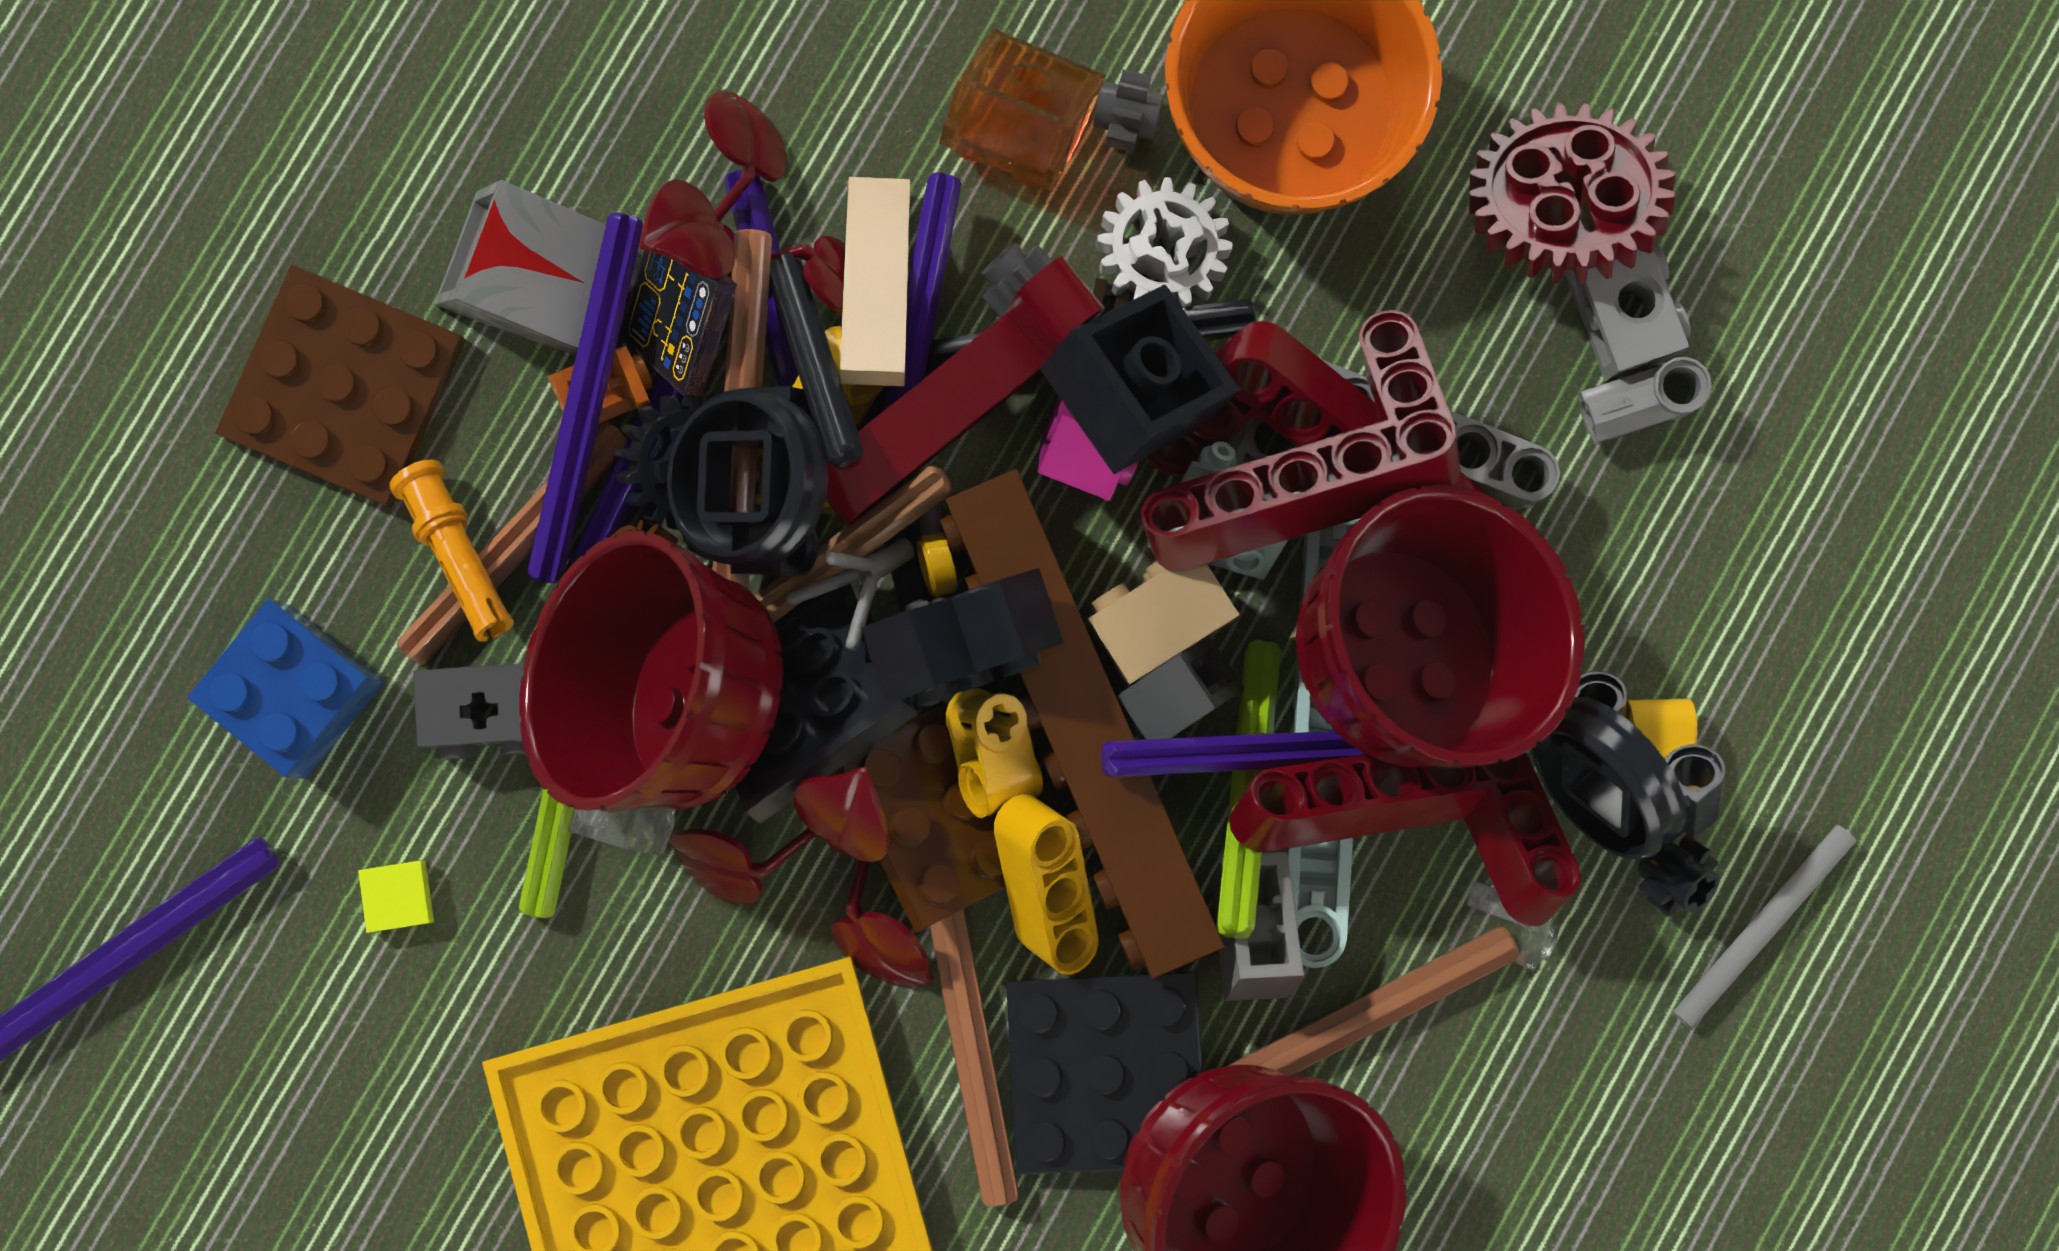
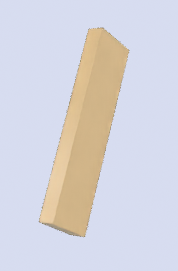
[840,177,910,386]

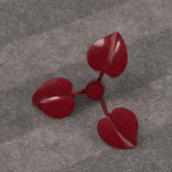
[639,89,846,317]
[669,767,935,986]

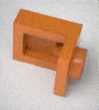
[547,346,653,424]

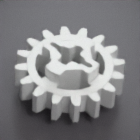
[1096,177,1232,307]

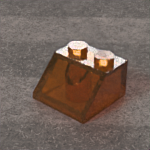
[938,29,1106,191]

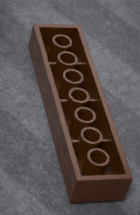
[940,468,1224,979]

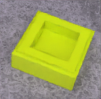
[358,860,434,933]

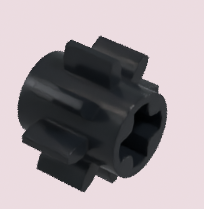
[1638,834,1719,916]

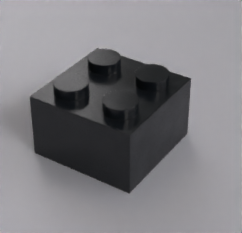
[1040,284,1240,474]

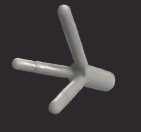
[787,537,915,651]

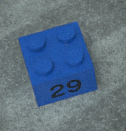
[187,598,385,779]

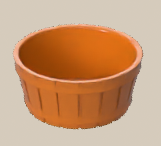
[1165,0,1442,215]

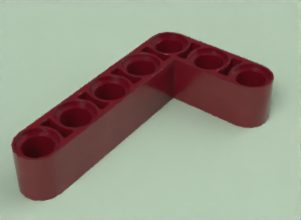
[825,256,1104,526]
[1141,310,1461,571]
[1148,321,1481,492]
[1229,753,1581,926]

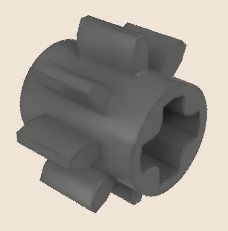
[1093,69,1164,152]
[982,243,1052,318]

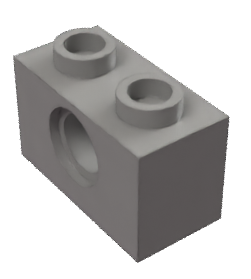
[1565,244,1691,382]

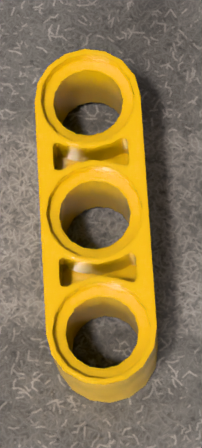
[994,794,1098,975]

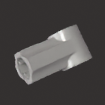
[1577,357,1712,444]

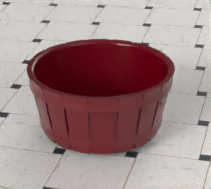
[1296,484,1585,768]
[519,531,783,813]
[1120,1065,1406,1251]

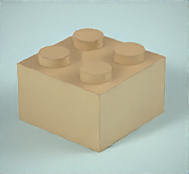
[1086,561,1239,691]

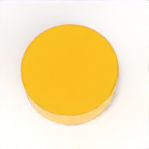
[916,531,957,598]

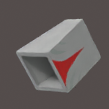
[434,180,643,356]

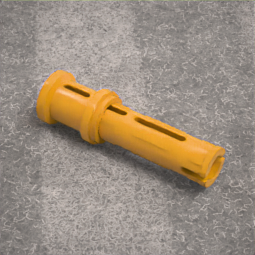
[389,459,514,642]

